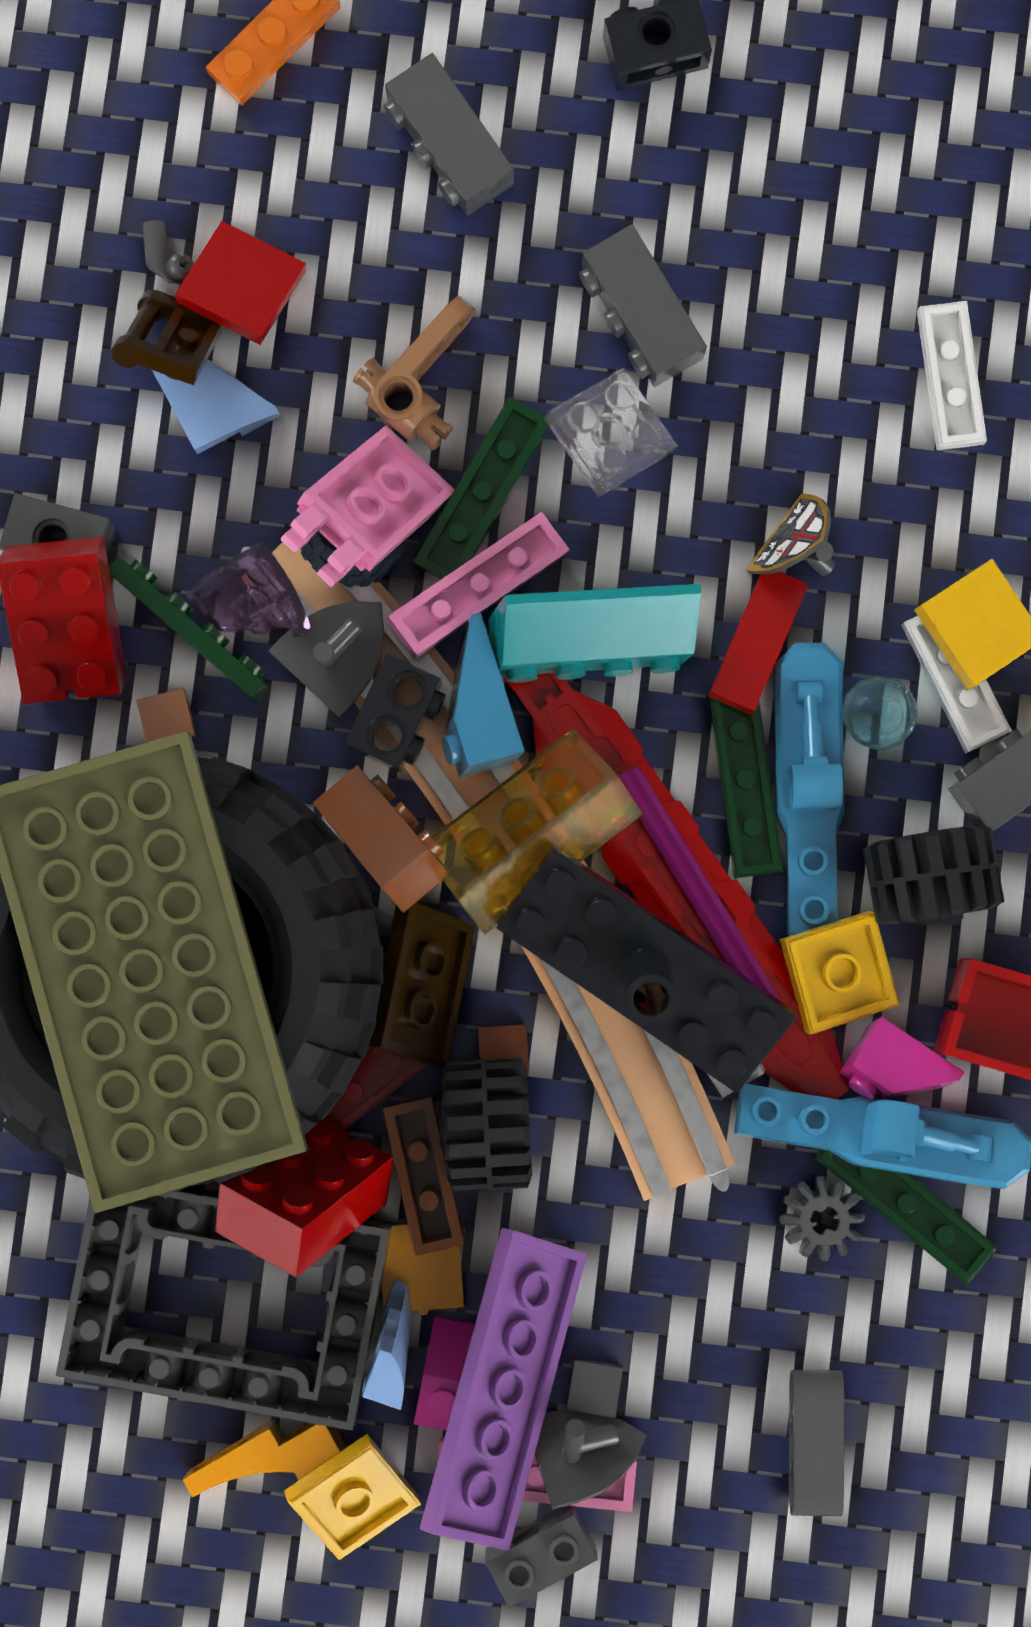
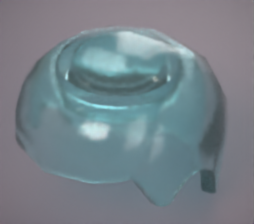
[842,675,918,751]

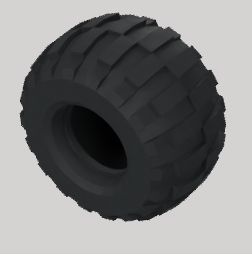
[0,757,383,1191]

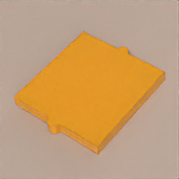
[382,1224,464,1315]

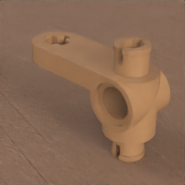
[353,296,475,451]

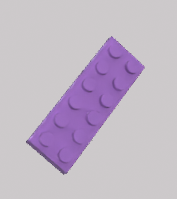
[420,1228,587,1551]

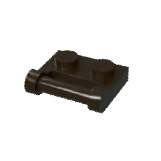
[111,289,223,386]

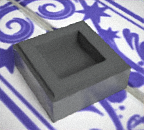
[566,1358,623,1418]

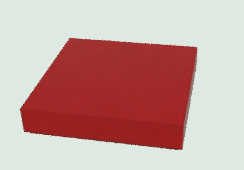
[175,221,306,345]

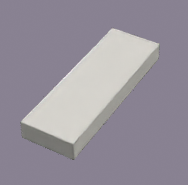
[917,301,987,451]
[901,616,1012,754]

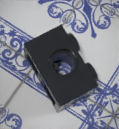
[603,0,712,91]

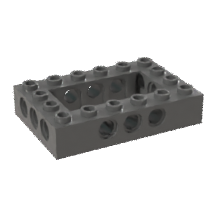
[56,1187,392,1431]

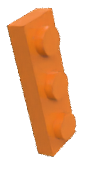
[206,0,341,106]

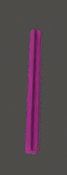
[617,767,783,1003]

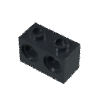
[344,653,446,772]

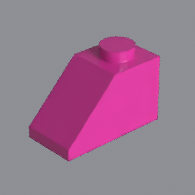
[839,1017,964,1100]
[414,1315,475,1430]

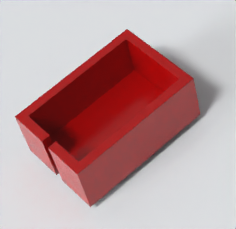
[0,536,127,704]
[933,958,1031,1081]
[215,1120,393,1277]

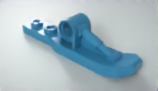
[773,642,845,935]
[734,1084,1031,1189]

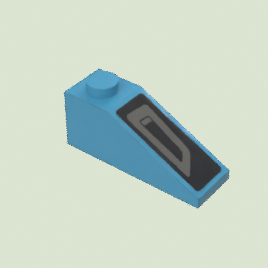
[442,613,525,778]

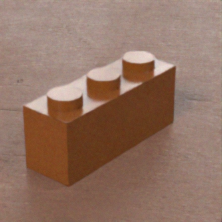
[313,765,449,913]

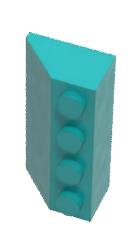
[488,584,701,683]

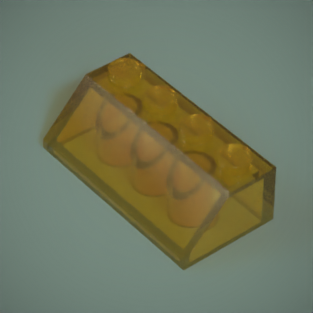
[432,728,642,935]

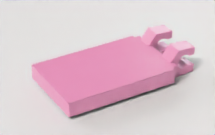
[280,425,455,587]

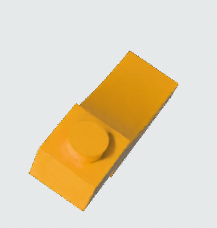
[183,1419,346,1497]

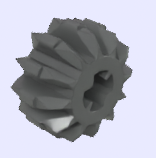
[779,1175,865,1261]

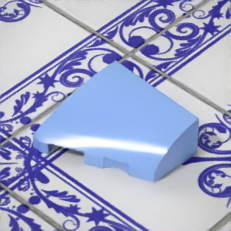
[152,359,280,454]
[362,1279,411,1410]

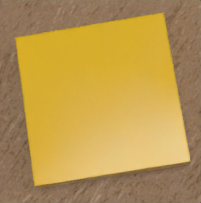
[914,559,1031,691]
[780,911,900,1034]
[284,1434,421,1560]

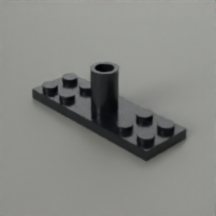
[496,844,797,1093]

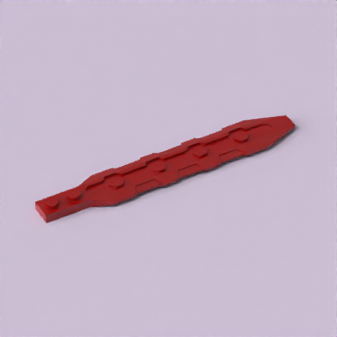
[487,630,849,1099]

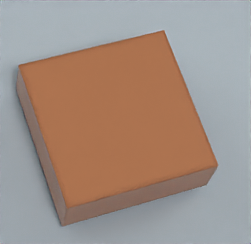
[137,688,197,742]

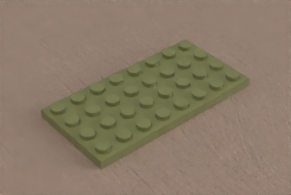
[0,731,308,1213]

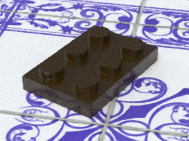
[368,902,476,1068]

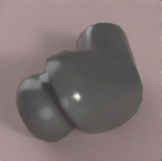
[142,220,194,284]

